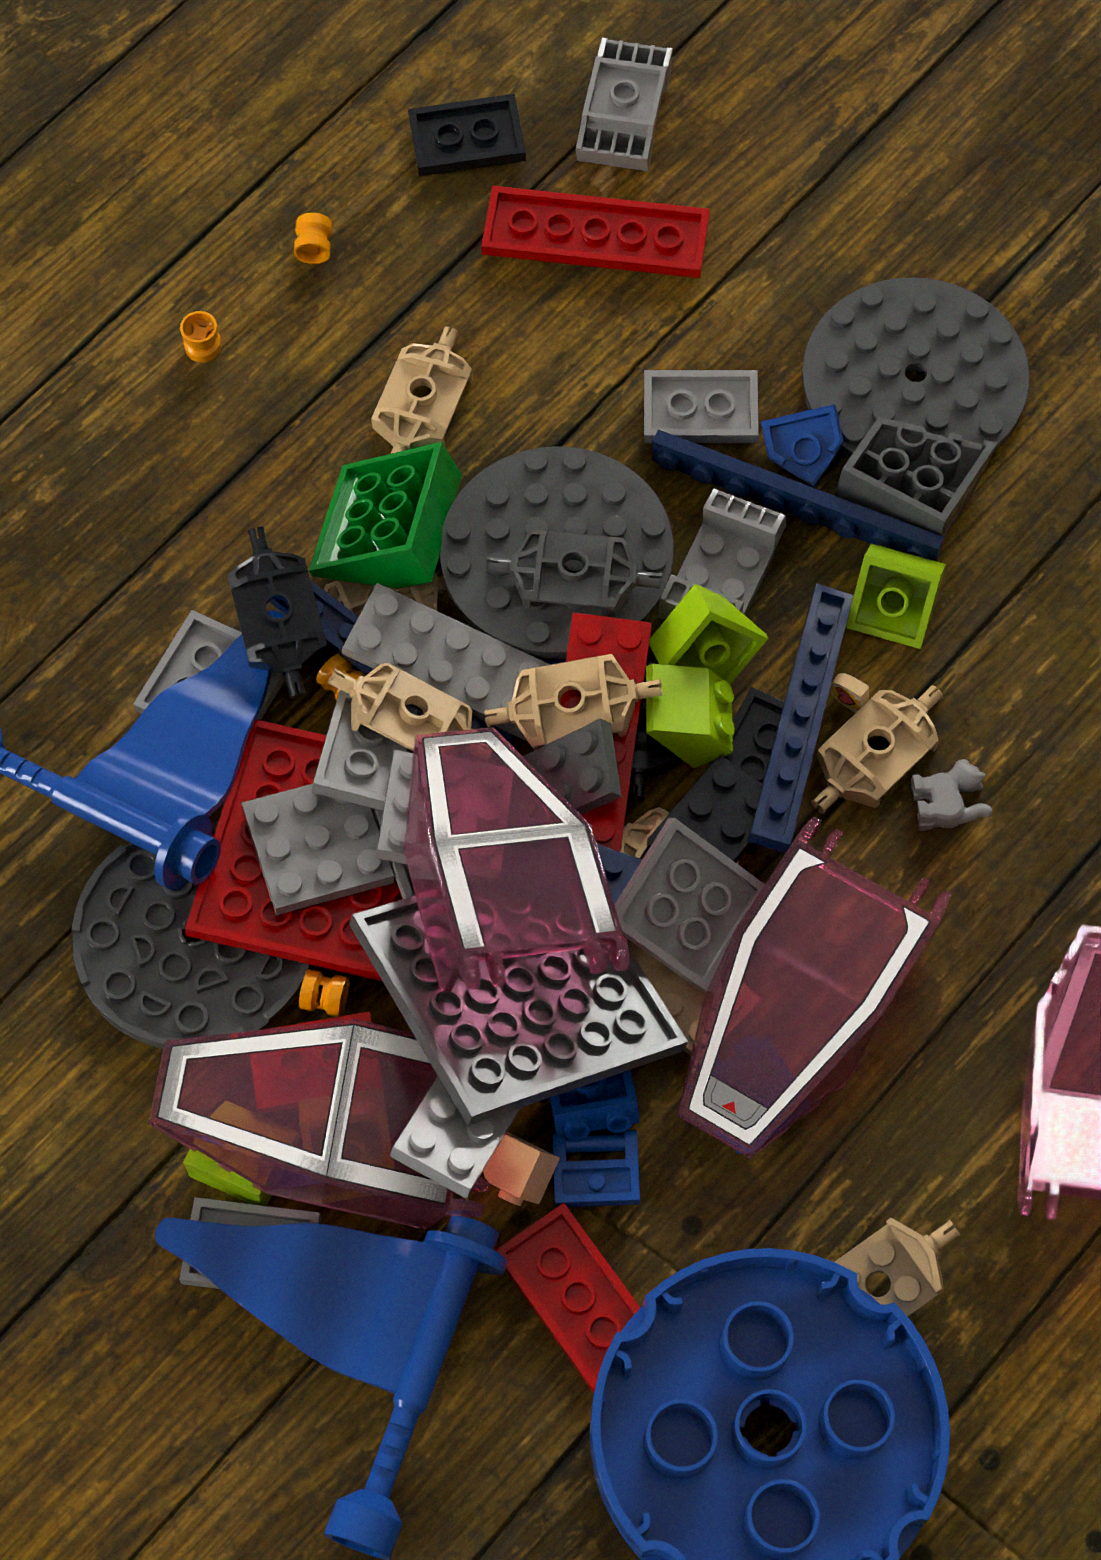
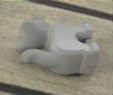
[911,759,992,831]

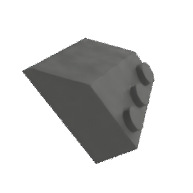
[836,417,997,537]

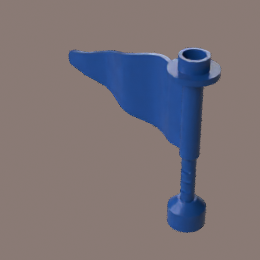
[0,611,285,890]
[155,1215,508,1560]

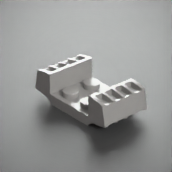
[576,38,673,172]
[658,488,786,620]

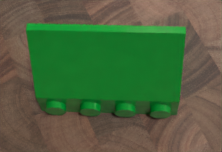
[309,442,462,589]

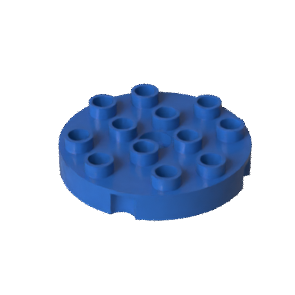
[590,1248,950,1560]

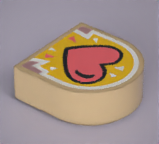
[829,673,869,713]

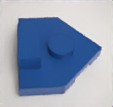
[760,404,844,488]

